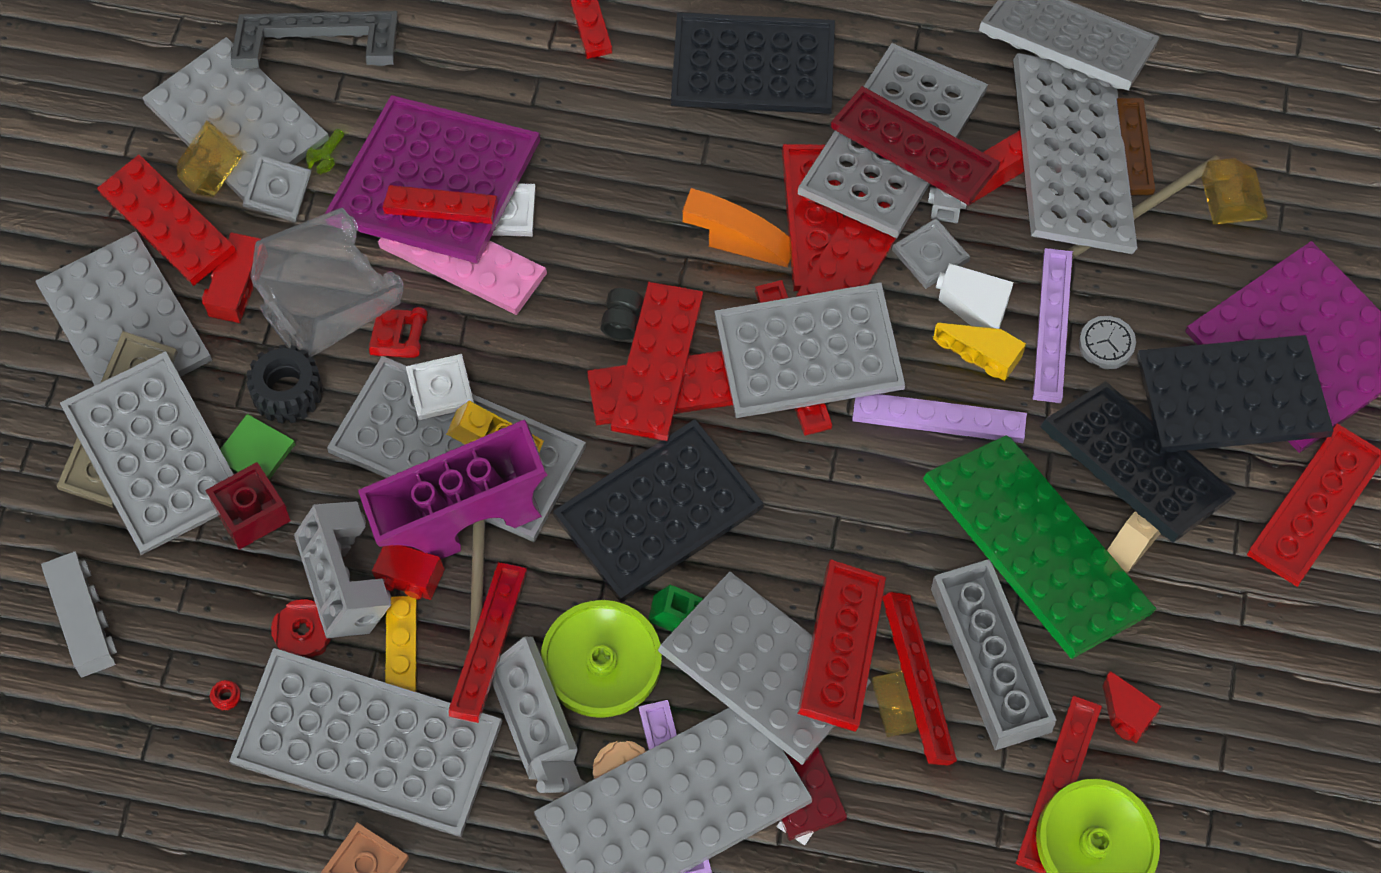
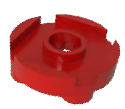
[271,599,331,658]

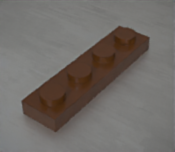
[1117,98,1155,195]

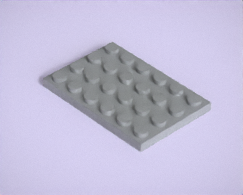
[979,0,1160,91]
[142,37,329,200]
[36,231,212,386]
[715,283,905,418]
[60,351,234,555]
[658,571,871,765]

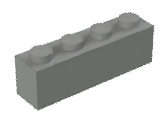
[41,552,117,678]

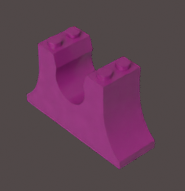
[358,419,548,559]

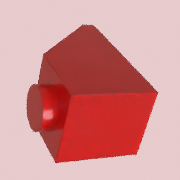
[1103,671,1162,744]

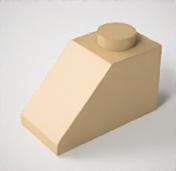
[1107,511,1160,574]

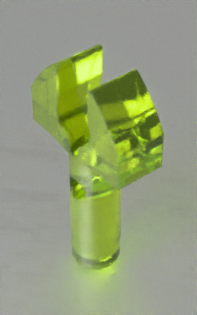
[306,129,344,174]

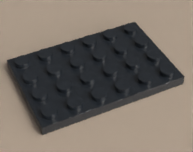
[671,12,835,114]
[1137,335,1334,453]
[1040,381,1236,543]
[553,419,764,603]

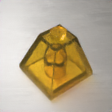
[177,120,244,197]

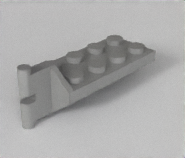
[492,636,586,793]

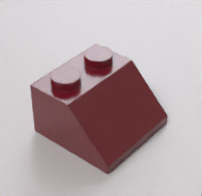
[205,462,291,550]

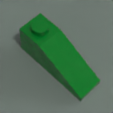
[648,584,703,632]

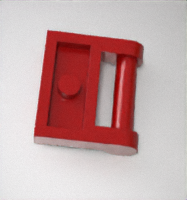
[369,307,428,358]

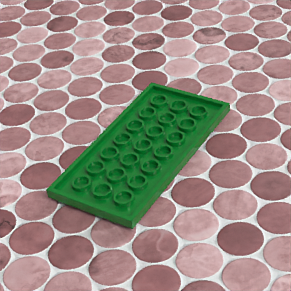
[923,435,1156,659]

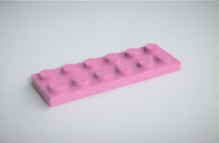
[378,238,547,315]

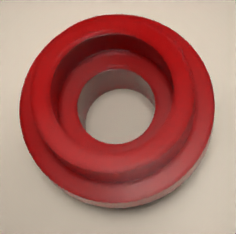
[210,680,241,710]

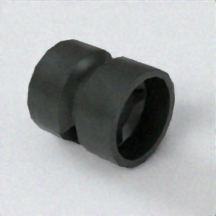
[600,288,644,340]

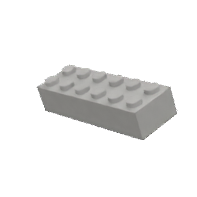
[931,559,1057,750]

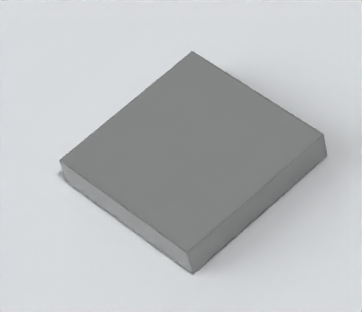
[243,154,312,222]
[892,218,970,289]

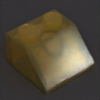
[1202,158,1268,225]

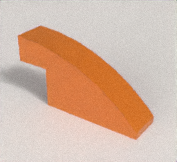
[682,188,791,268]

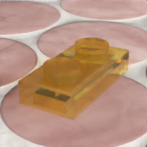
[872,671,917,737]

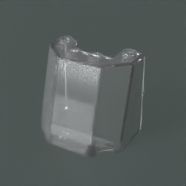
[251,207,404,357]

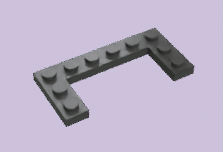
[231,11,398,69]

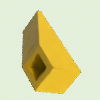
[933,323,1026,381]
[446,401,544,452]

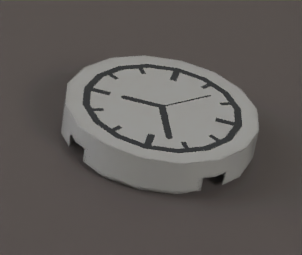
[1079,316,1136,369]

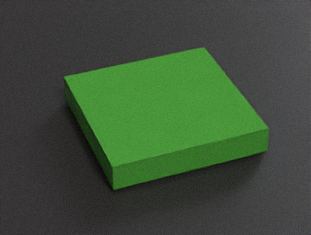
[220,414,296,480]

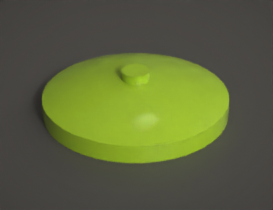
[541,600,662,718]
[1036,779,1160,873]

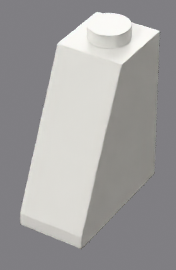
[936,263,1014,329]

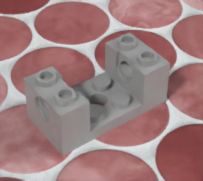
[294,501,391,638]

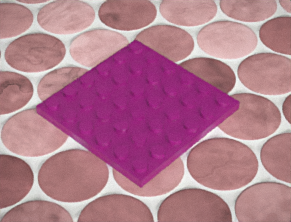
[324,95,541,264]
[1185,241,1381,453]

